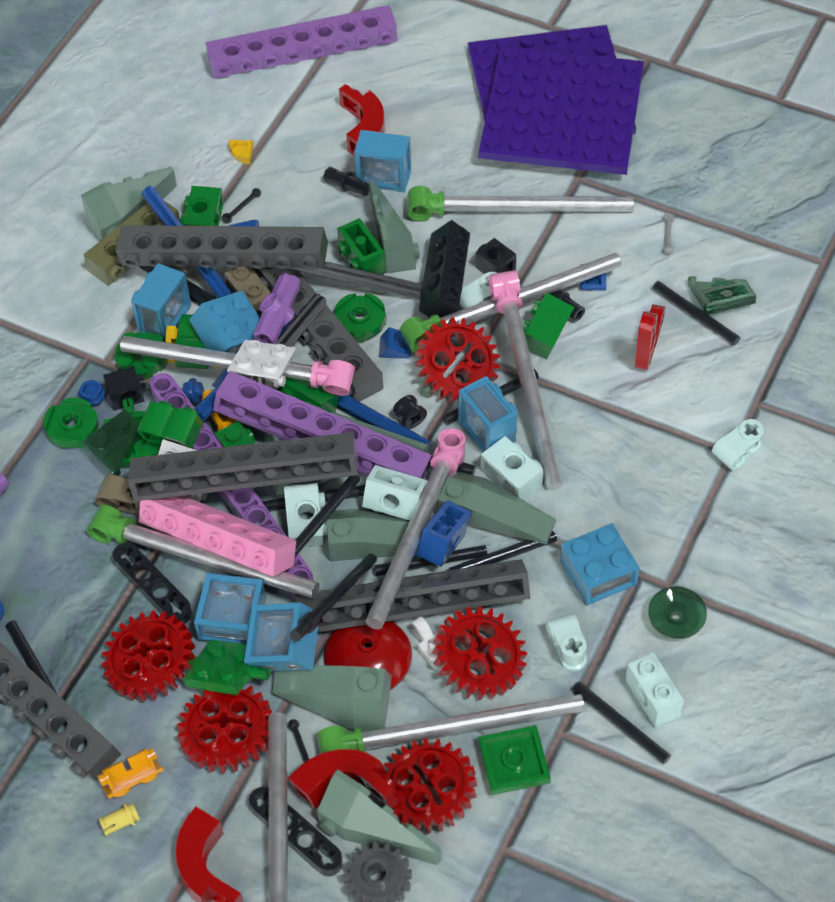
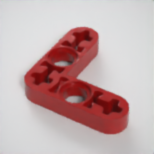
[635,304,666,370]

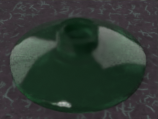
[648,587,707,639]

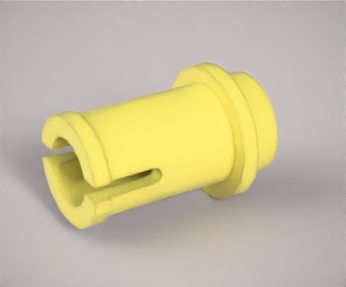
[99,803,140,836]

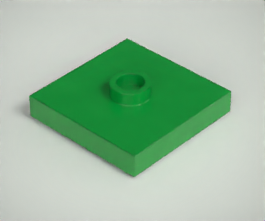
[478,725,551,795]

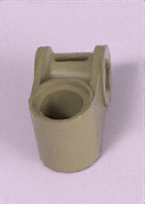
[95,474,140,516]

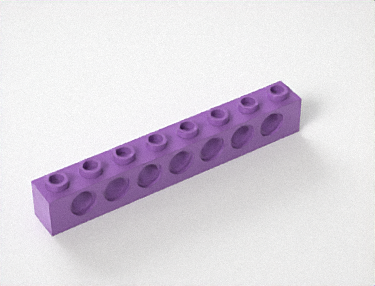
[205,5,397,79]
[213,371,432,479]

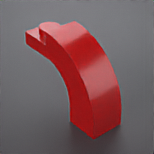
[339,84,385,156]
[288,749,400,809]
[176,806,243,902]

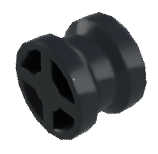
[393,395,427,429]

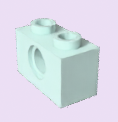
[481,436,543,500]
[362,465,428,521]
[284,483,328,547]
[626,652,684,728]

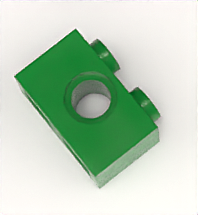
[180,186,224,226]

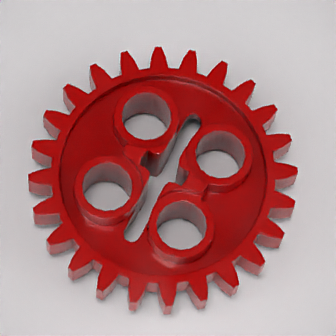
[414,317,501,403]
[432,606,528,700]
[101,610,196,702]
[177,686,273,774]
[380,738,478,834]

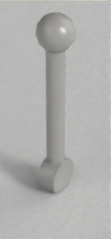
[663,213,674,255]

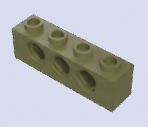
[83,201,180,286]

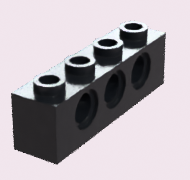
[418,220,470,318]

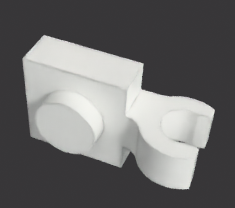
[412,617,442,671]

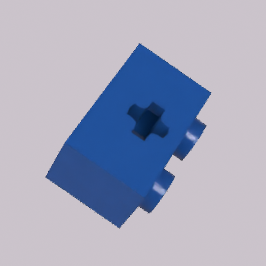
[416,500,472,567]

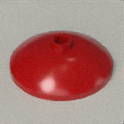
[325,621,412,690]

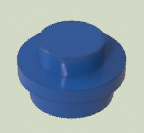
[183,378,205,405]
[78,380,105,406]

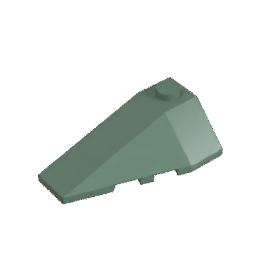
[81,167,177,241]
[369,180,420,274]
[438,472,556,544]
[327,509,428,562]
[272,665,392,732]
[317,769,441,865]

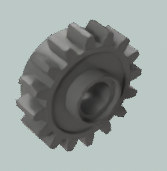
[343,841,412,902]

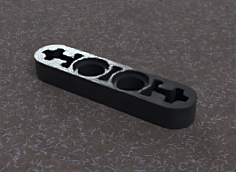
[113,542,192,624]
[249,787,343,877]

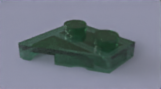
[688,276,756,315]
[82,409,141,476]

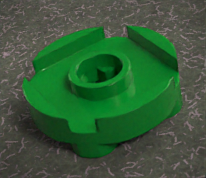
[334,293,386,343]
[114,332,167,380]
[43,398,99,448]

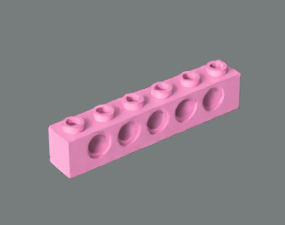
[139,496,296,577]

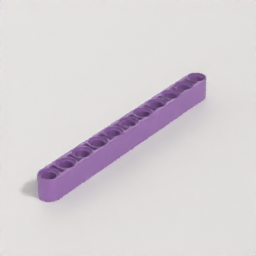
[150,373,314,600]

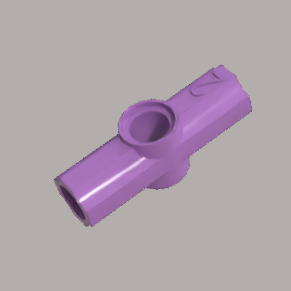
[253,273,300,344]

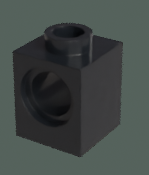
[476,238,516,274]
[103,366,147,411]

